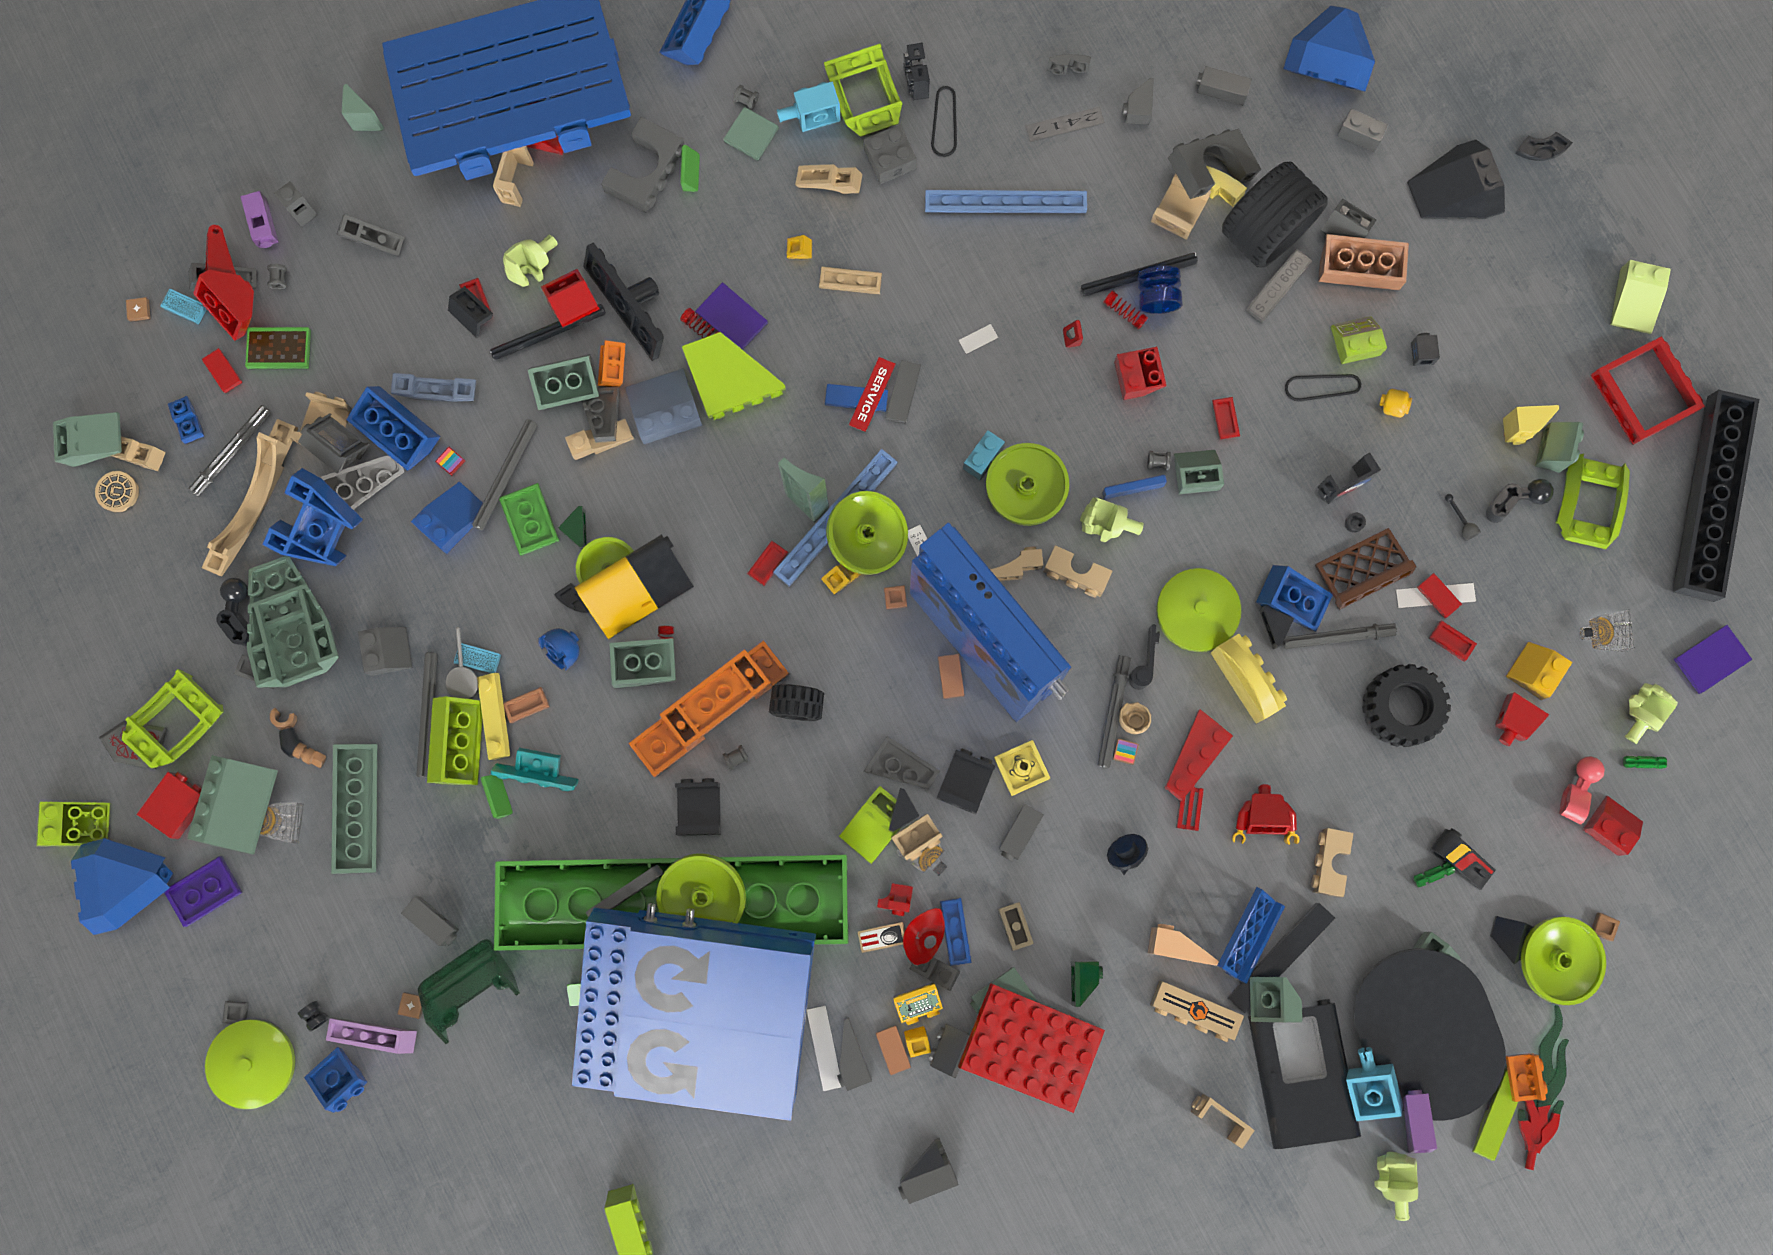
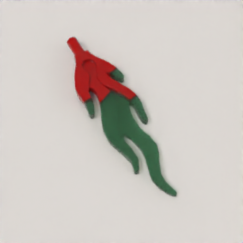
[1518,1005,1569,1171]

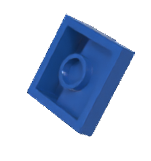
[304,1047,367,1113]

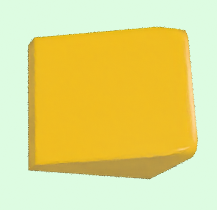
[787,235,812,259]
[904,1026,931,1058]

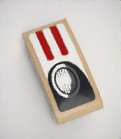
[858,922,905,953]

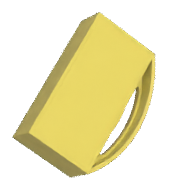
[1211,634,1287,724]

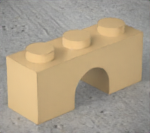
[1043,545,1113,598]
[1311,828,1354,897]

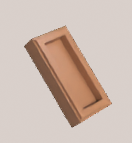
[938,654,965,699]
[503,687,550,723]
[876,1025,911,1075]

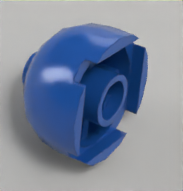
[538,628,580,670]

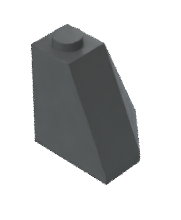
[898,1138,959,1204]

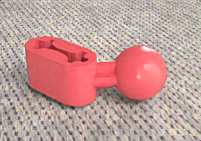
[1559,756,1605,824]

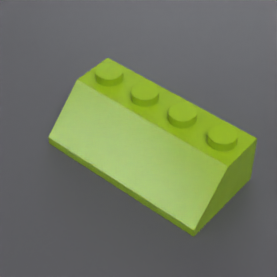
[427,696,482,785]

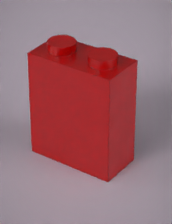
[136,771,202,839]

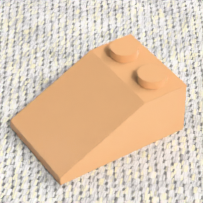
[1147,924,1219,966]

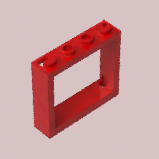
[1590,336,1705,445]

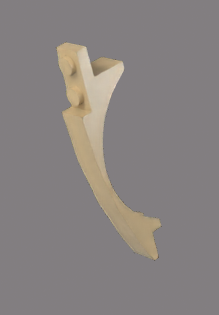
[202,419,298,576]

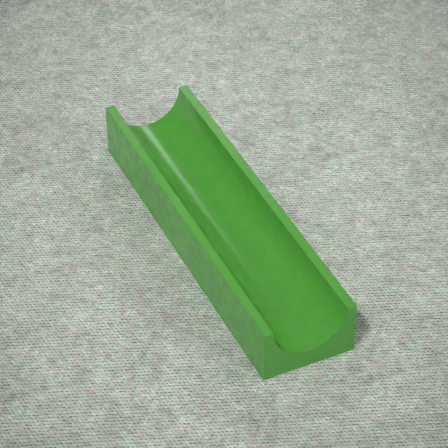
[494,855,849,951]

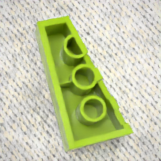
[604,1184,653,1255]

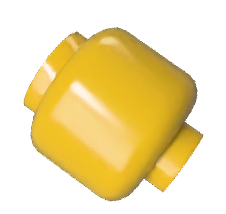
[1379,388,1412,418]

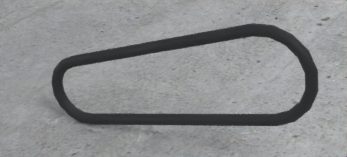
[931,86,957,157]
[1285,374,1362,401]

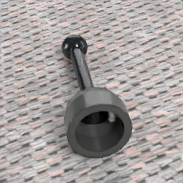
[1445,494,1481,541]

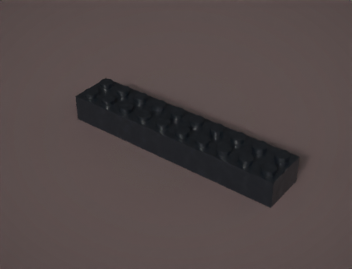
[1673,389,1760,602]

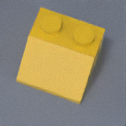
[1506,642,1573,700]

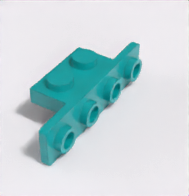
[490,747,579,791]

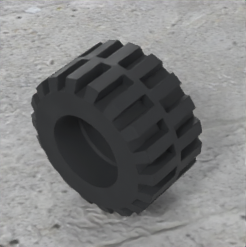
[769,684,825,721]

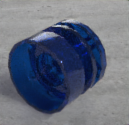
[1137,266,1183,314]

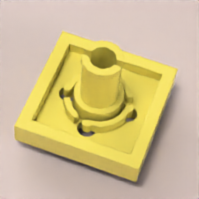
[994,740,1051,797]

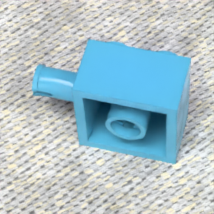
[777,81,841,132]
[1346,1047,1403,1121]

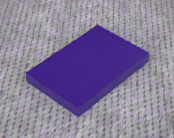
[695,282,768,350]
[1674,625,1753,694]
[164,856,243,927]

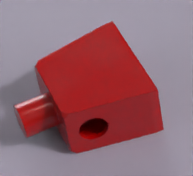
[1495,692,1549,746]

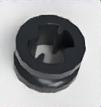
[1345,512,1366,533]

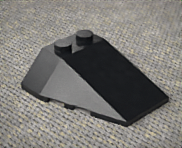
[1407,140,1505,219]

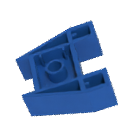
[262,468,363,566]

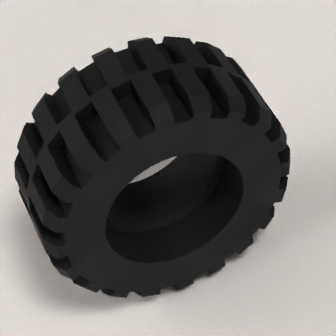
[1362,664,1451,747]

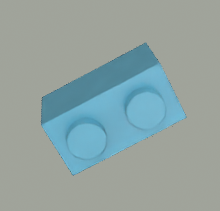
[963,430,1005,481]

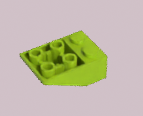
[839,786,902,864]
[36,802,110,846]

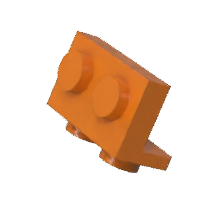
[1506,1053,1548,1102]

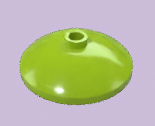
[576,537,634,584]

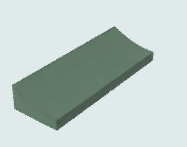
[778,457,829,523]
[331,744,377,874]

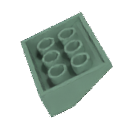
[187,755,278,855]

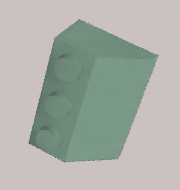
[528,354,599,410]

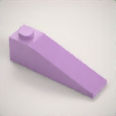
[326,1019,417,1054]

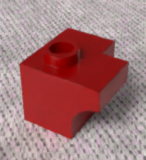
[877,883,913,916]

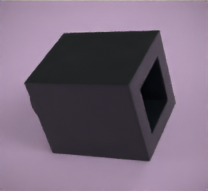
[1411,333,1440,366]

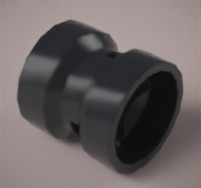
[298,1001,329,1032]

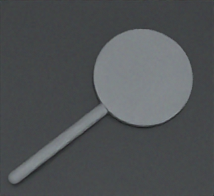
[446,627,478,699]

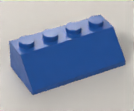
[659,0,731,66]
[346,386,441,471]

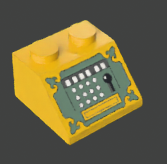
[893,983,943,1025]

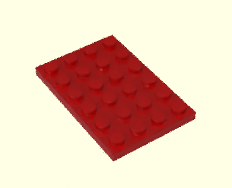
[958,983,1105,1113]

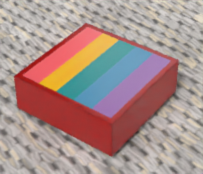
[435,447,465,476]

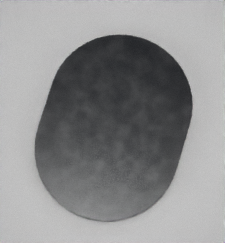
[1354,948,1506,1121]

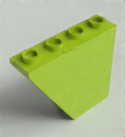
[682,332,786,420]

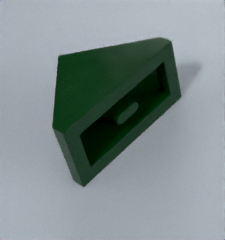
[558,506,587,550]

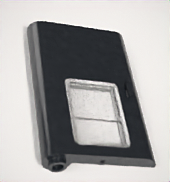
[1248,999,1361,1149]

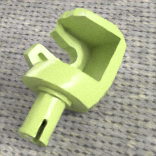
[503,234,558,287]
[1080,497,1144,542]
[1625,683,1678,744]
[1374,1152,1419,1221]

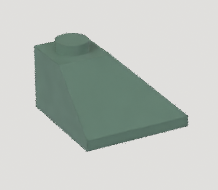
[1250,977,1302,1023]

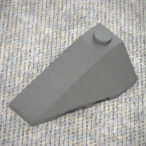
[320,455,405,510]

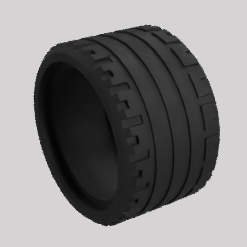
[1222,162,1328,267]

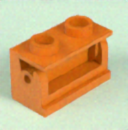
[597,340,626,387]

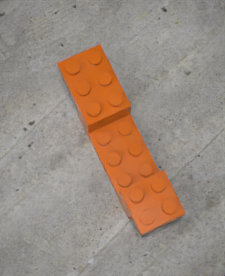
[628,640,789,777]

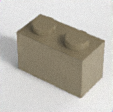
[998,902,1034,951]

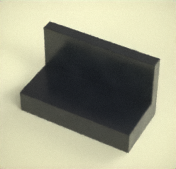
[448,286,493,337]

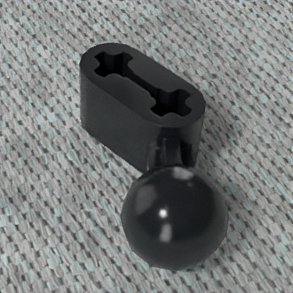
[1486,479,1554,523]
[216,577,249,646]

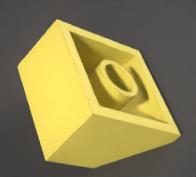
[1503,405,1559,445]

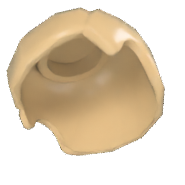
[1119,702,1151,734]

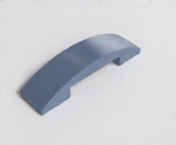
[391,373,476,402]

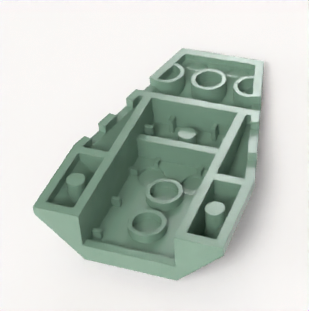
[247,556,339,688]

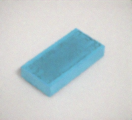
[160,289,207,325]
[454,643,501,674]

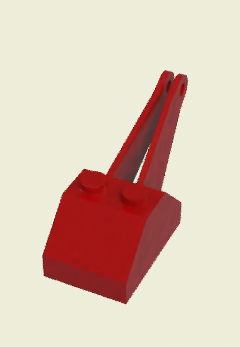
[193,225,254,341]

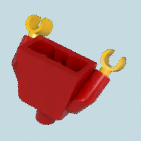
[1232,784,1300,845]

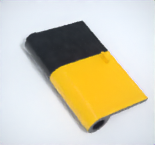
[574,534,694,639]

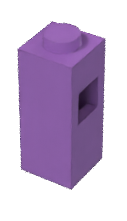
[240,191,278,248]

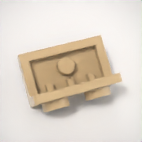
[891,814,943,861]

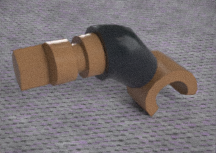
[270,708,327,768]

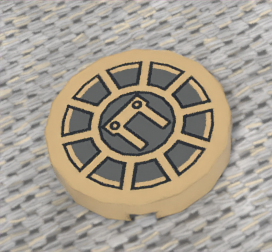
[95,471,139,513]

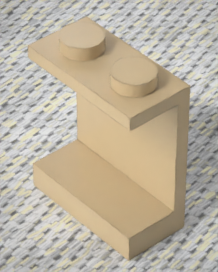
[493,146,534,207]
[1151,173,1212,240]
[291,391,352,449]
[1191,1094,1255,1149]

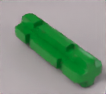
[1623,756,1667,769]
[1413,862,1455,887]

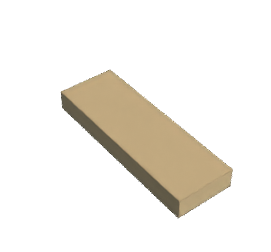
[819,267,882,295]

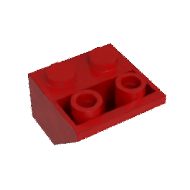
[540,269,599,327]
[1114,346,1166,400]

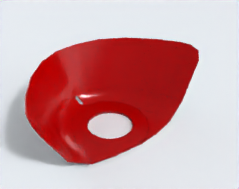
[903,908,945,965]

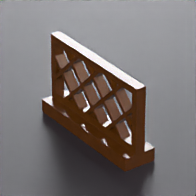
[1315,528,1417,610]

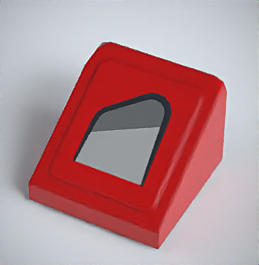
[1063,320,1083,348]

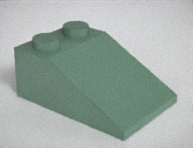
[609,638,676,688]

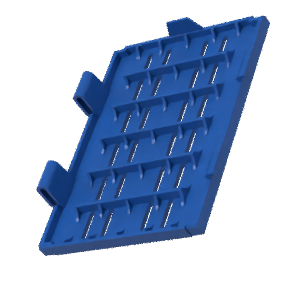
[382,0,631,180]

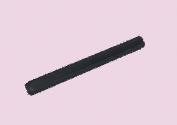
[1081,252,1198,296]
[490,304,606,360]

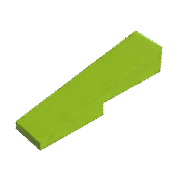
[1472,1067,1519,1161]

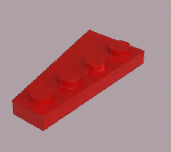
[1164,709,1233,801]

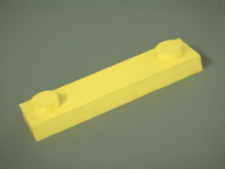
[477,673,511,760]

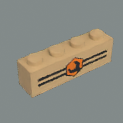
[1150,981,1244,1042]

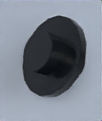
[1107,834,1149,875]

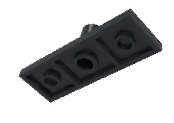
[583,242,664,361]

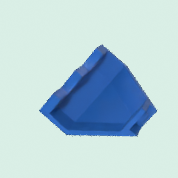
[1283,6,1375,92]
[71,838,173,935]

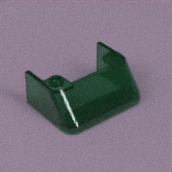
[418,939,520,1044]

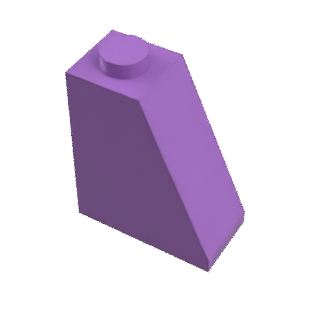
[1403,1090,1437,1154]

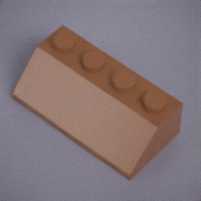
[1318,234,1409,290]

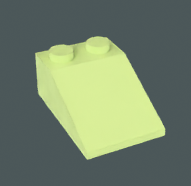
[1610,260,1671,334]

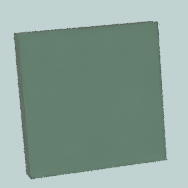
[724,107,779,161]

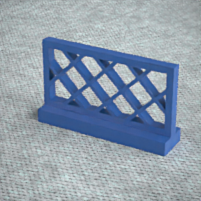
[1217,887,1285,984]

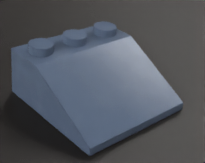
[625,368,702,444]

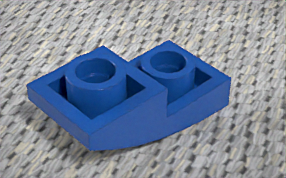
[168,396,204,444]

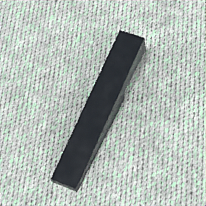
[1228,903,1335,1013]

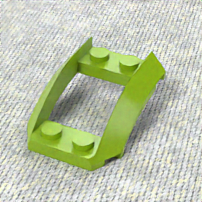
[823,44,903,137]
[1556,453,1630,549]
[122,669,224,768]

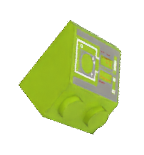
[1331,316,1387,364]

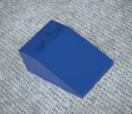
[411,481,483,554]
[1256,565,1333,632]

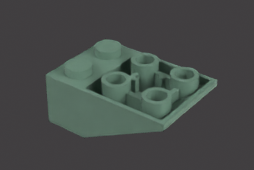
[53,412,122,467]

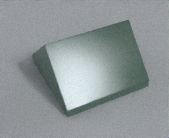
[341,84,384,131]

